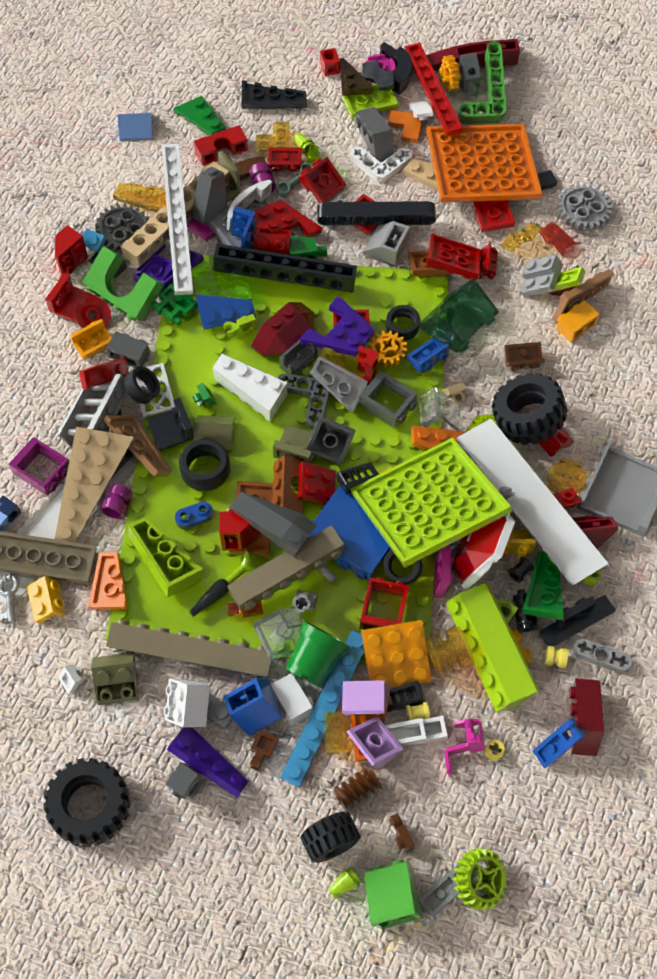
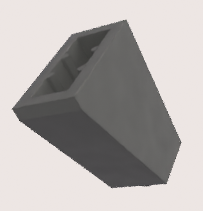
[191,167,228,223]

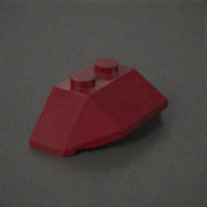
[251,302,315,358]
[572,516,618,549]

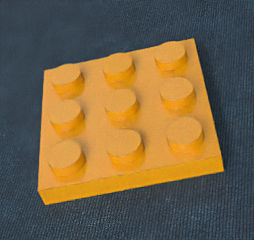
[361,620,432,689]

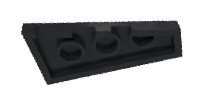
[241,80,307,109]

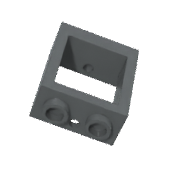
[359,371,418,428]

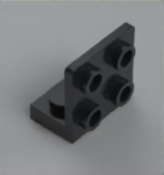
[147,398,194,451]

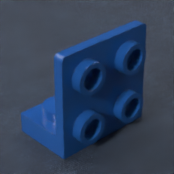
[231,206,257,249]

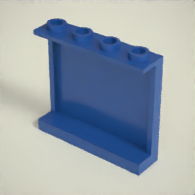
[307,486,390,581]

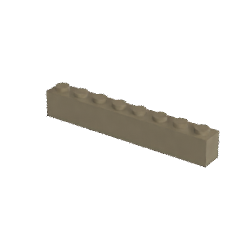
[106,620,273,678]

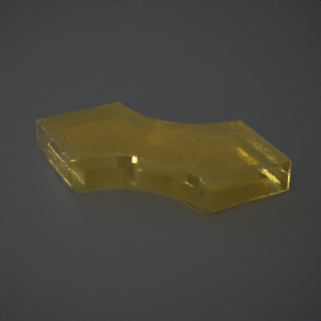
[500,222,542,251]

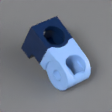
[0,495,21,532]

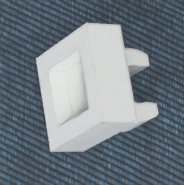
[59,664,86,694]

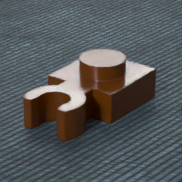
[389,813,415,854]

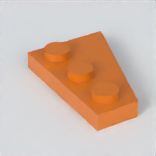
[411,425,466,451]
[88,552,128,610]

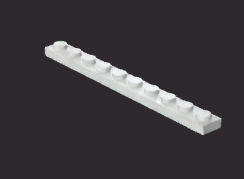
[162,144,193,295]

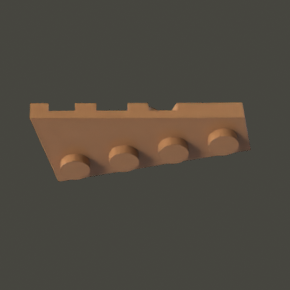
[552,269,614,324]
[103,415,172,477]

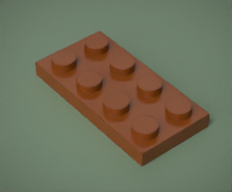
[229,481,273,557]

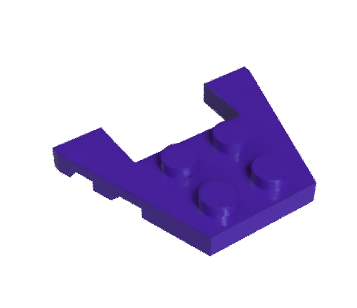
[133,244,204,292]
[300,296,375,357]

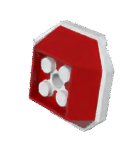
[452,513,515,589]

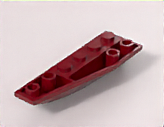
[426,39,520,70]

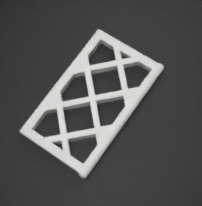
[136,363,174,418]

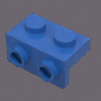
[406,337,450,374]

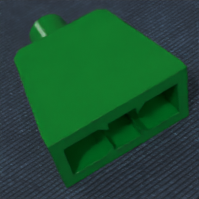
[289,237,327,259]

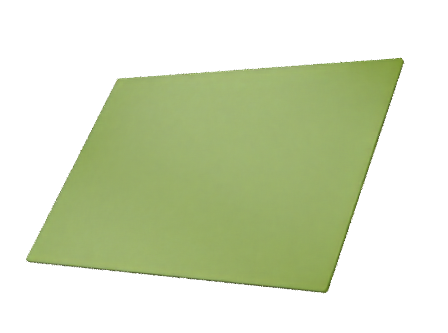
[106,255,449,665]

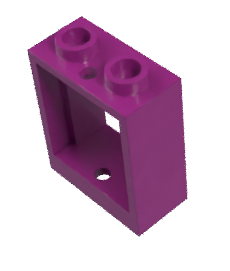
[9,437,69,496]

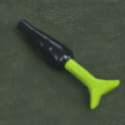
[189,550,258,617]

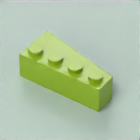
[128,517,203,598]

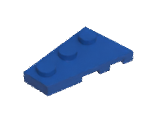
[195,294,256,330]

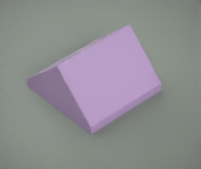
[342,680,390,714]
[347,716,403,771]

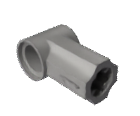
[292,589,318,613]

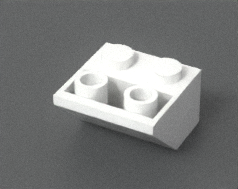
[164,678,210,727]

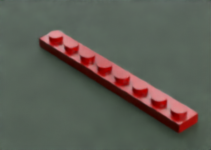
[405,42,463,137]

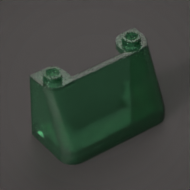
[418,278,499,353]

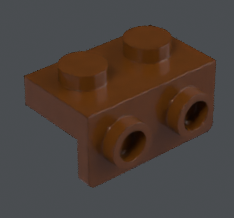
[504,342,545,370]

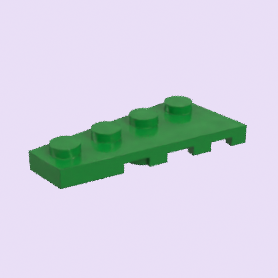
[523,551,564,620]

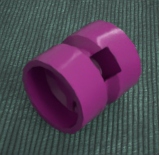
[249,162,276,193]
[100,483,133,519]

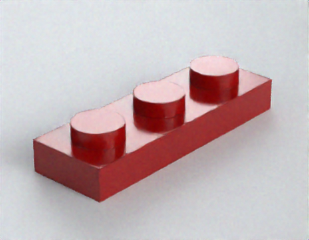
[79,358,129,389]

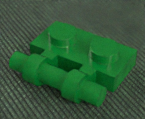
[151,284,198,325]

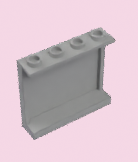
[578,440,657,537]

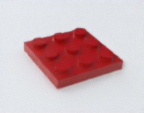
[426,234,481,280]

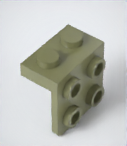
[218,151,241,201]

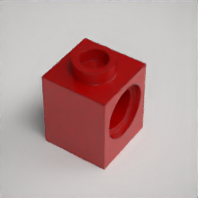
[320,48,340,76]

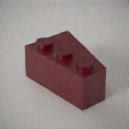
[569,678,604,756]

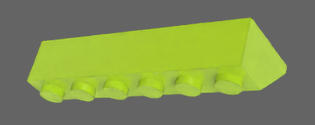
[446,582,540,713]

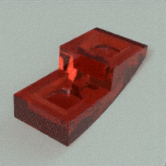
[539,222,577,256]

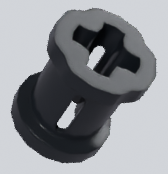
[508,557,534,583]

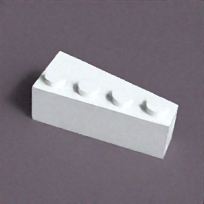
[213,354,288,422]

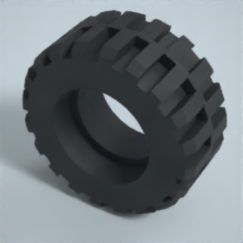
[492,373,567,445]
[43,758,130,847]

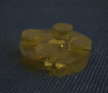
[547,459,587,494]

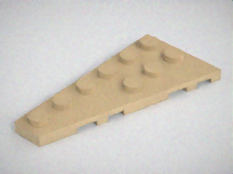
[55,427,134,542]

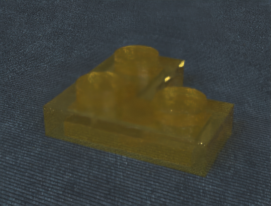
[256,122,290,152]

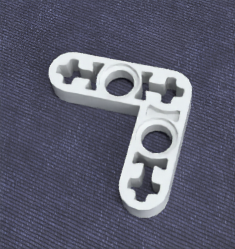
[350,147,412,183]

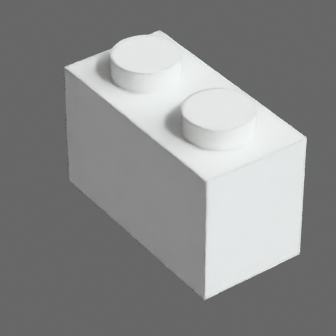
[271,673,314,726]

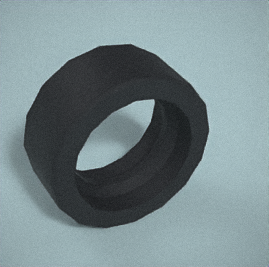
[386,305,421,341]
[124,366,161,404]
[384,550,423,585]

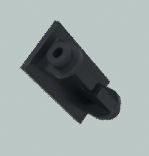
[513,589,538,633]

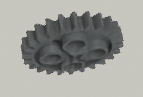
[95,203,149,254]

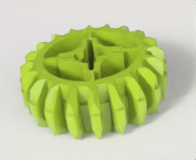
[452,848,510,911]

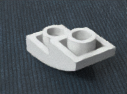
[409,101,433,120]

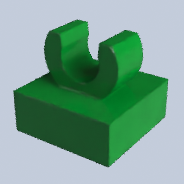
[192,383,217,407]

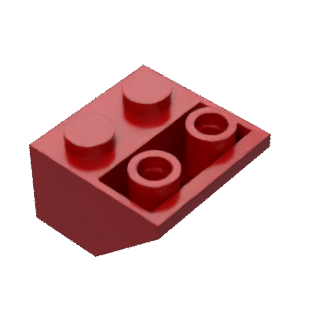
[55,225,88,276]
[219,510,261,551]

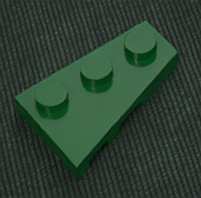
[173,95,226,136]

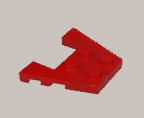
[254,200,322,237]

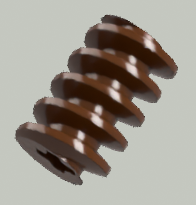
[334,767,382,811]

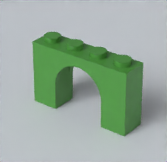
[82,246,164,321]

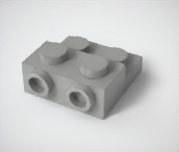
[521,254,563,297]

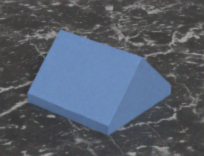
[117,112,153,141]

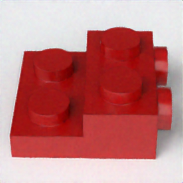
[298,157,346,203]

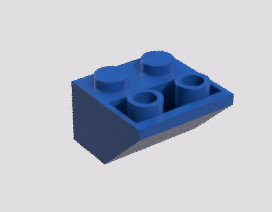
[223,678,283,736]

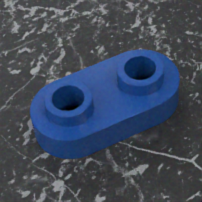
[175,502,213,529]

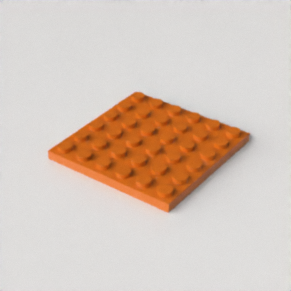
[426,124,542,203]

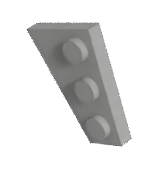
[310,356,368,413]

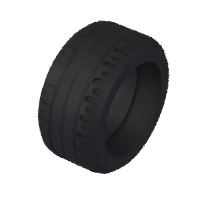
[179,439,230,491]

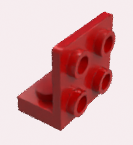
[254,227,292,255]
[45,273,97,324]

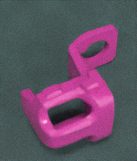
[445,719,485,777]

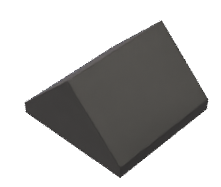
[307,416,356,464]

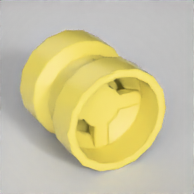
[544,646,569,669]

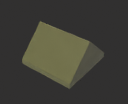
[194,415,235,452]

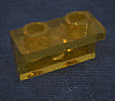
[324,711,351,760]

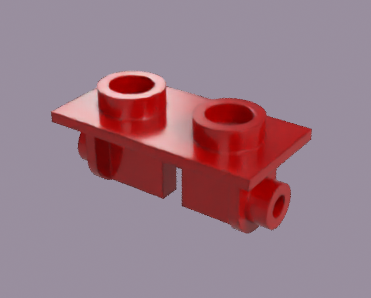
[479,242,498,279]
[553,488,581,509]

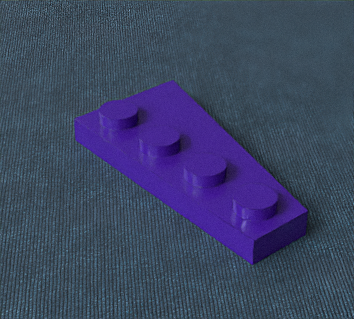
[167,727,249,798]

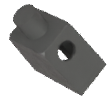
[459,53,481,96]

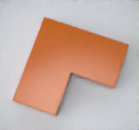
[388,110,422,143]

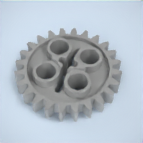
[556,183,613,232]

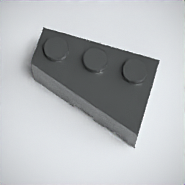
[354,107,394,162]

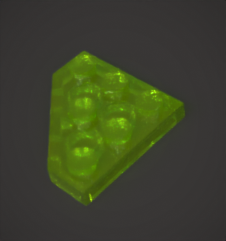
[191,262,252,300]

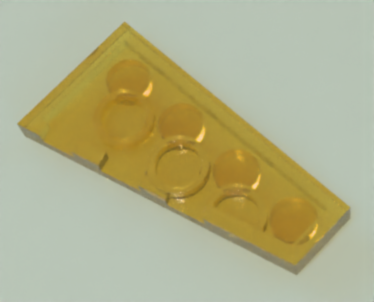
[113,183,167,213]

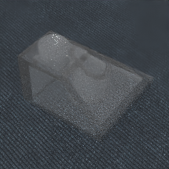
[253,607,303,660]

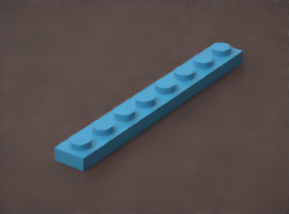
[280,630,364,788]

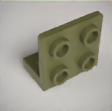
[273,425,315,464]

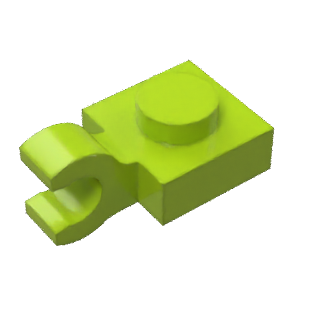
[223,314,257,337]

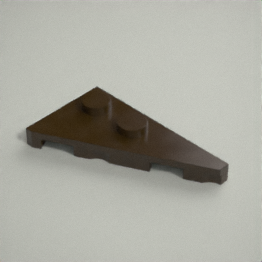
[340,58,373,96]

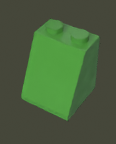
[364,860,424,929]

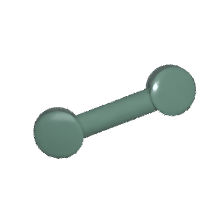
[276,162,313,196]

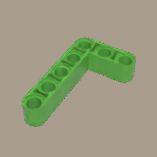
[457,41,506,124]

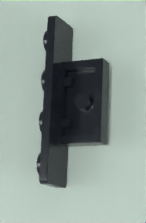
[539,595,616,646]

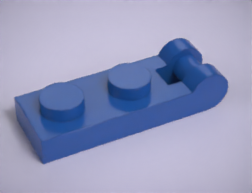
[533,718,586,769]

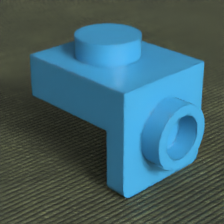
[82,228,107,253]

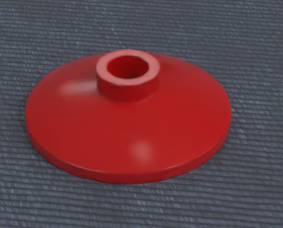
[75,297,111,329]

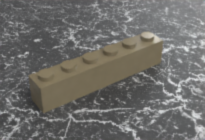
[227,525,345,612]

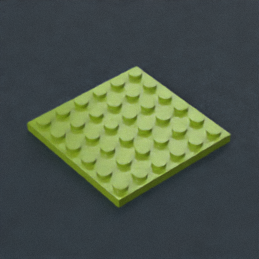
[350,438,512,567]

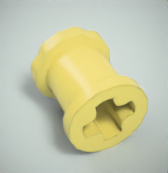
[406,702,430,721]

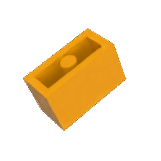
[556,300,599,343]

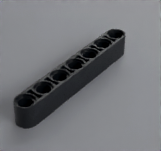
[317,201,436,226]

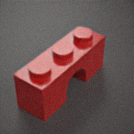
[194,125,248,166]

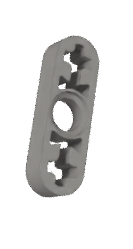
[573,639,632,673]

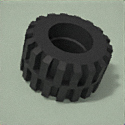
[300,811,361,863]

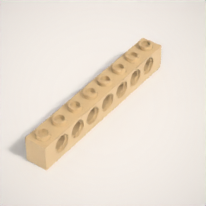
[121,161,230,267]

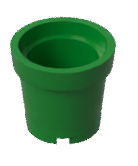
[286,621,351,687]

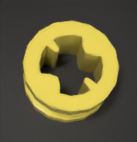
[485,739,505,761]

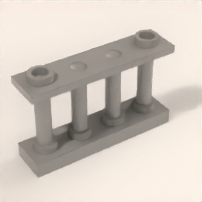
[57,374,127,445]

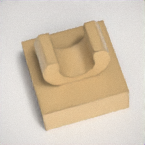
[442,382,466,403]

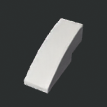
[385,716,448,746]

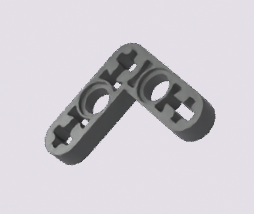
[278,373,330,430]

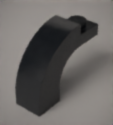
[380,42,412,95]

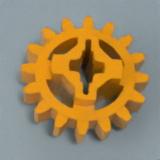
[439,55,461,92]
[368,330,407,368]

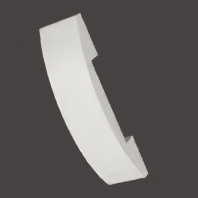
[227,180,272,231]

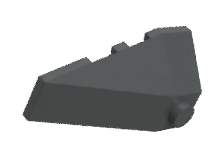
[229,492,317,557]

